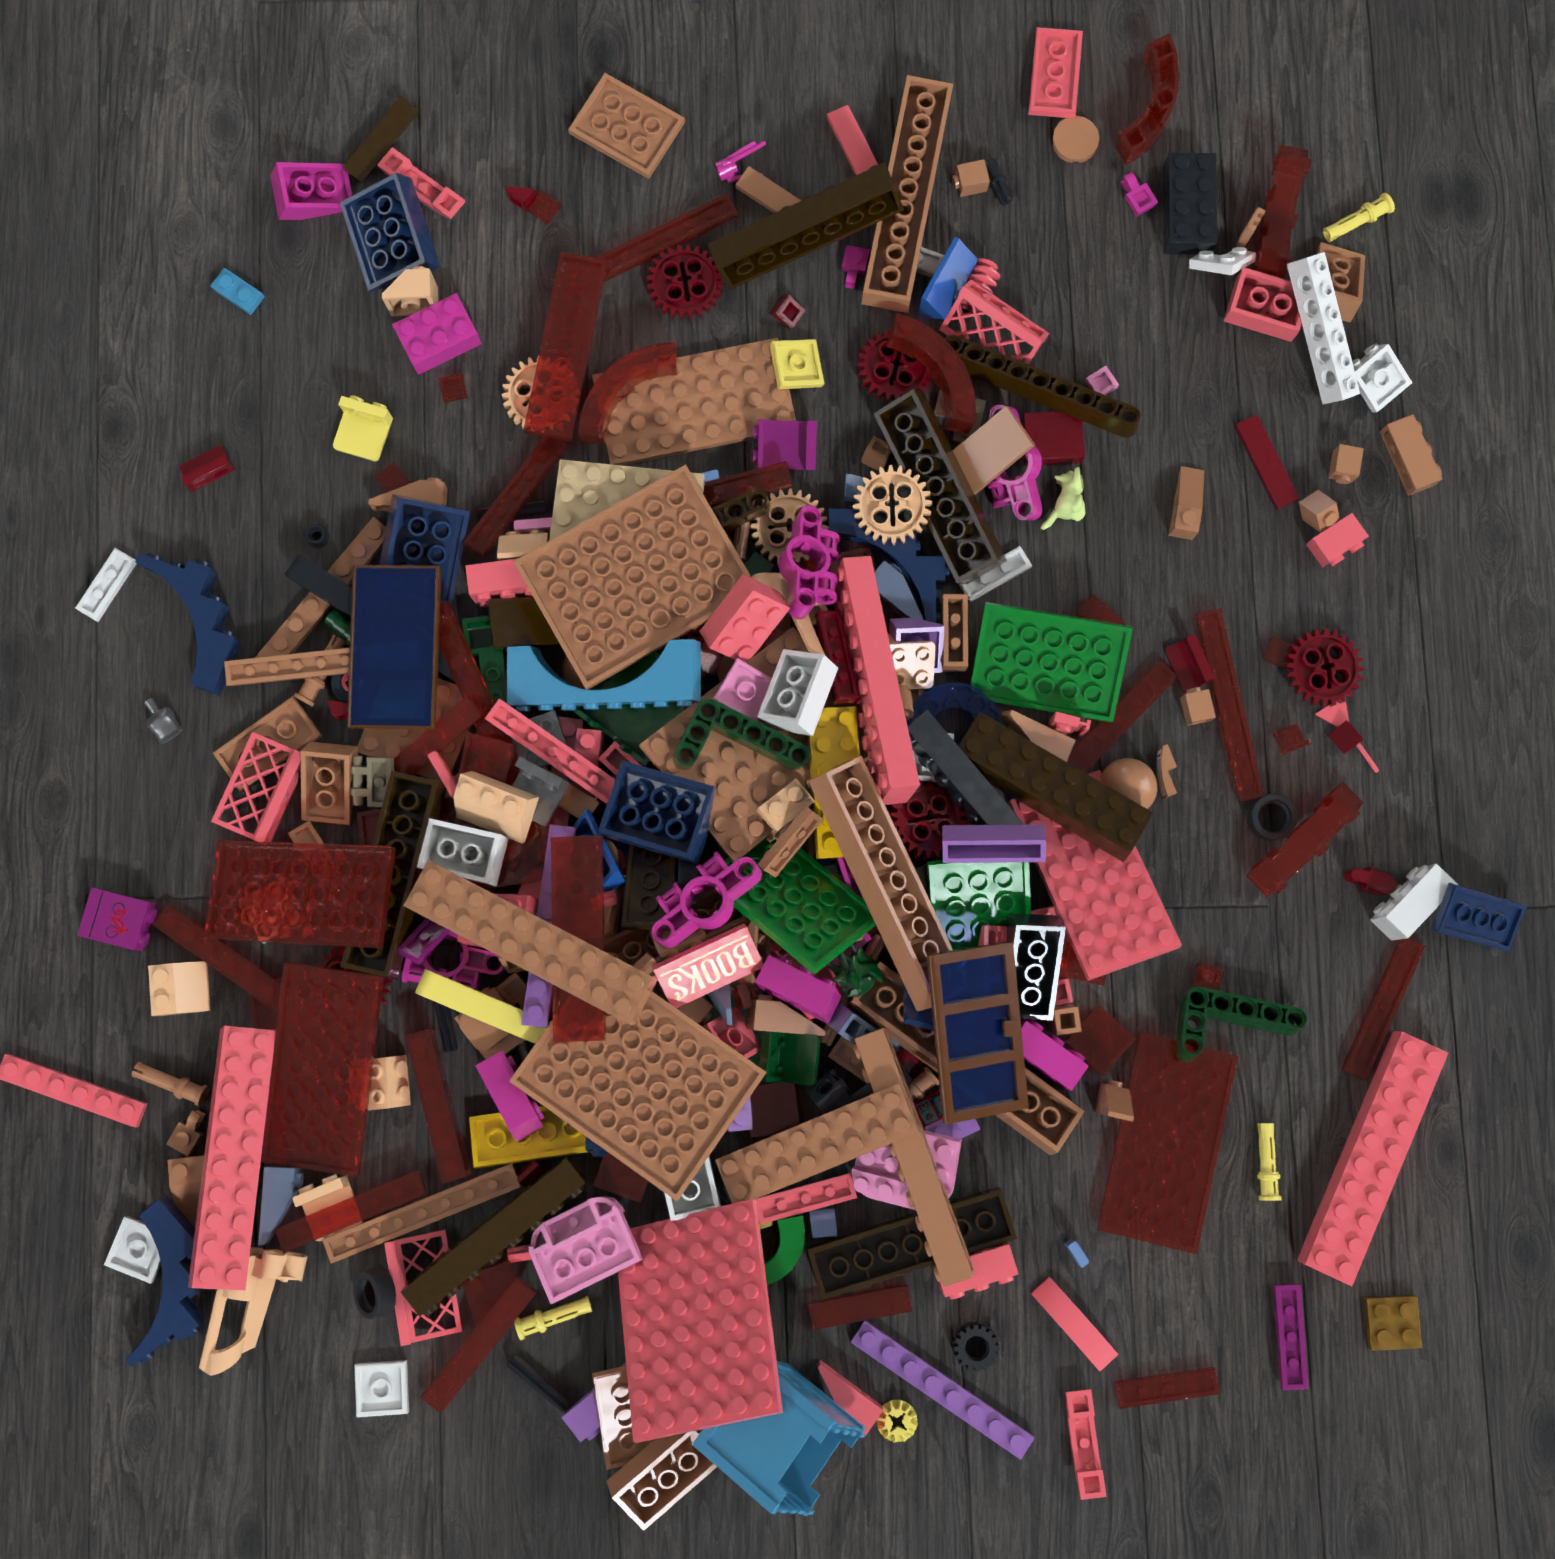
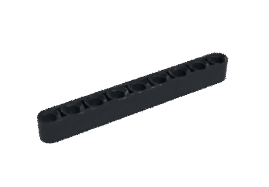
[284,554,481,691]

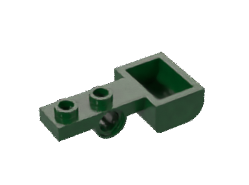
[462,615,507,714]

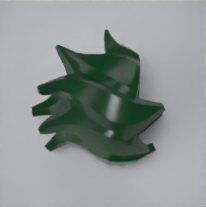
[826,944,883,997]

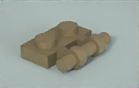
[350,755,394,807]

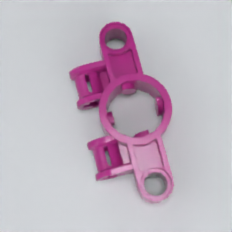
[987,405,1042,520]
[778,505,840,619]
[652,851,762,948]
[402,931,506,991]

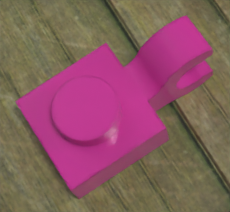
[1121,172,1158,217]
[841,245,870,289]

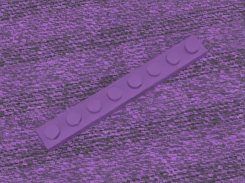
[521,825,576,1028]
[850,1319,1034,1460]

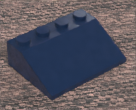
[340,173,440,292]
[375,494,470,606]
[598,761,715,864]

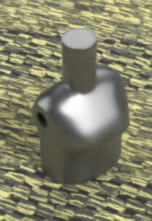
[145,698,182,744]

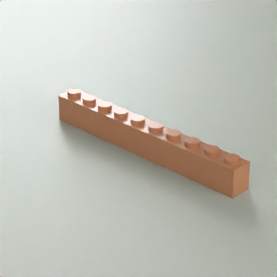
[853,1028,976,1287]

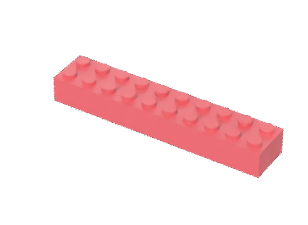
[834,556,920,805]
[188,1026,276,1291]
[1297,1031,1448,1286]

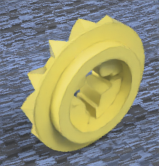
[877,1400,918,1443]

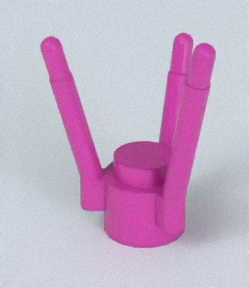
[714,141,766,184]

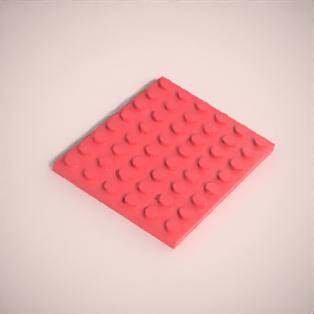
[618,1199,783,1443]

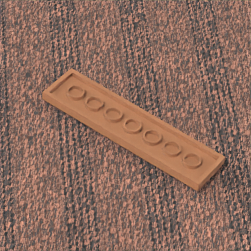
[715,1083,920,1204]

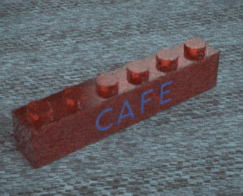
[404,1029,471,1184]

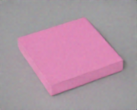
[713,658,772,721]

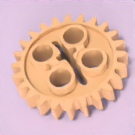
[502,356,580,434]
[853,465,932,545]
[751,489,829,566]

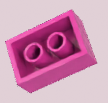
[392,293,482,375]
[755,955,842,1024]
[1003,1020,1089,1091]
[475,1050,544,1142]

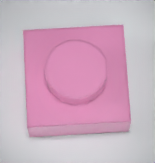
[1085,366,1119,395]

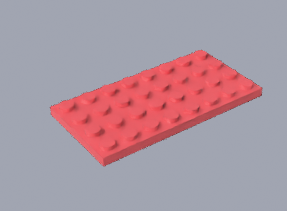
[1009,770,1182,981]

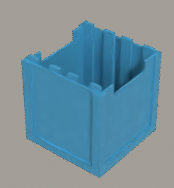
[692,1361,866,1516]

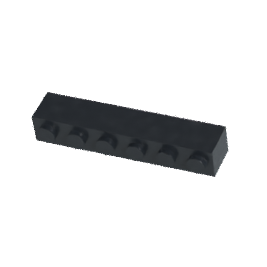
[907,710,1024,825]

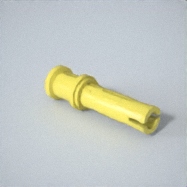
[1323,193,1395,242]
[1257,1123,1282,1201]
[514,1296,593,1340]

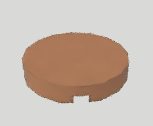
[1052,116,1100,163]

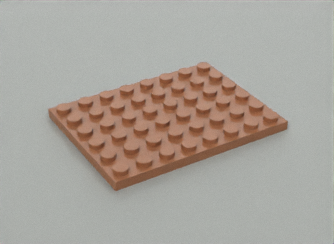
[513,465,752,690]
[639,627,868,863]
[510,992,766,1201]

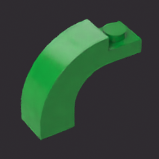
[764,1213,805,1285]

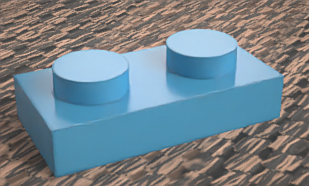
[210,268,265,315]

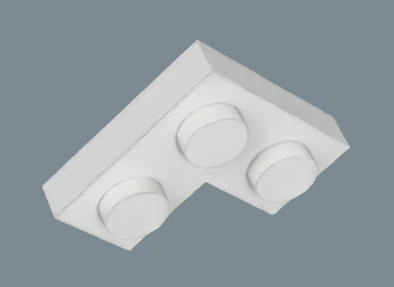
[1189,247,1256,275]

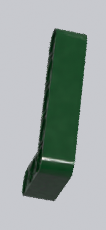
[673,698,811,770]
[1175,987,1307,1062]

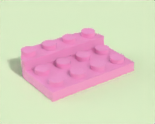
[852,1130,962,1210]
[528,1196,643,1304]

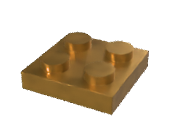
[1364,1295,1422,1351]

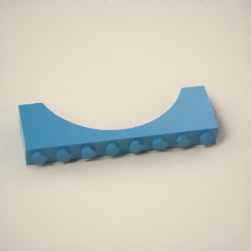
[507,639,701,712]

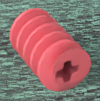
[961,258,1000,312]

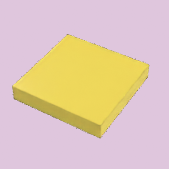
[769,339,825,389]

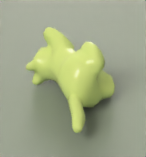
[1041,467,1086,530]

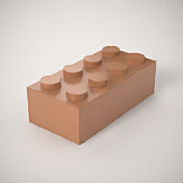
[606,1430,717,1531]

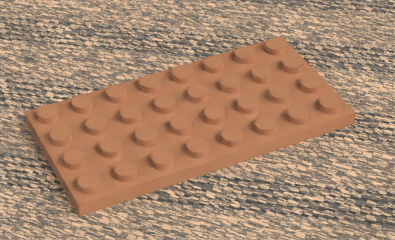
[592,338,796,466]

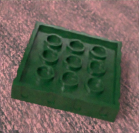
[573,651,707,767]

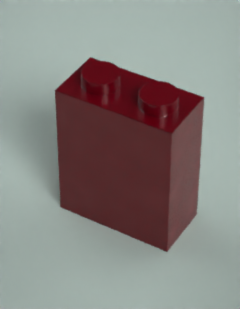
[1020,411,1085,467]

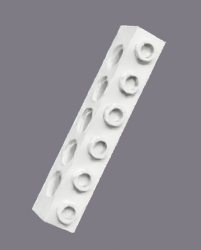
[1287,252,1360,404]

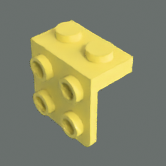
[333,395,393,461]

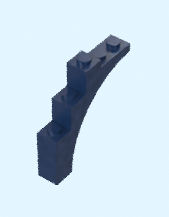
[828,508,950,624]
[135,553,241,696]
[125,1193,204,1367]

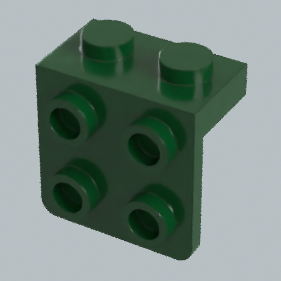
[759,1031,820,1086]

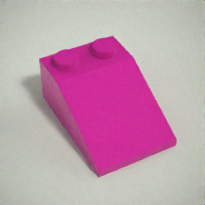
[270,162,352,220]

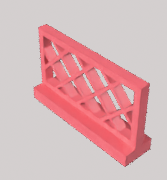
[939,279,1050,364]
[211,732,301,846]
[384,1229,462,1346]

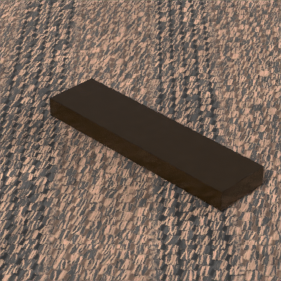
[342,95,419,184]

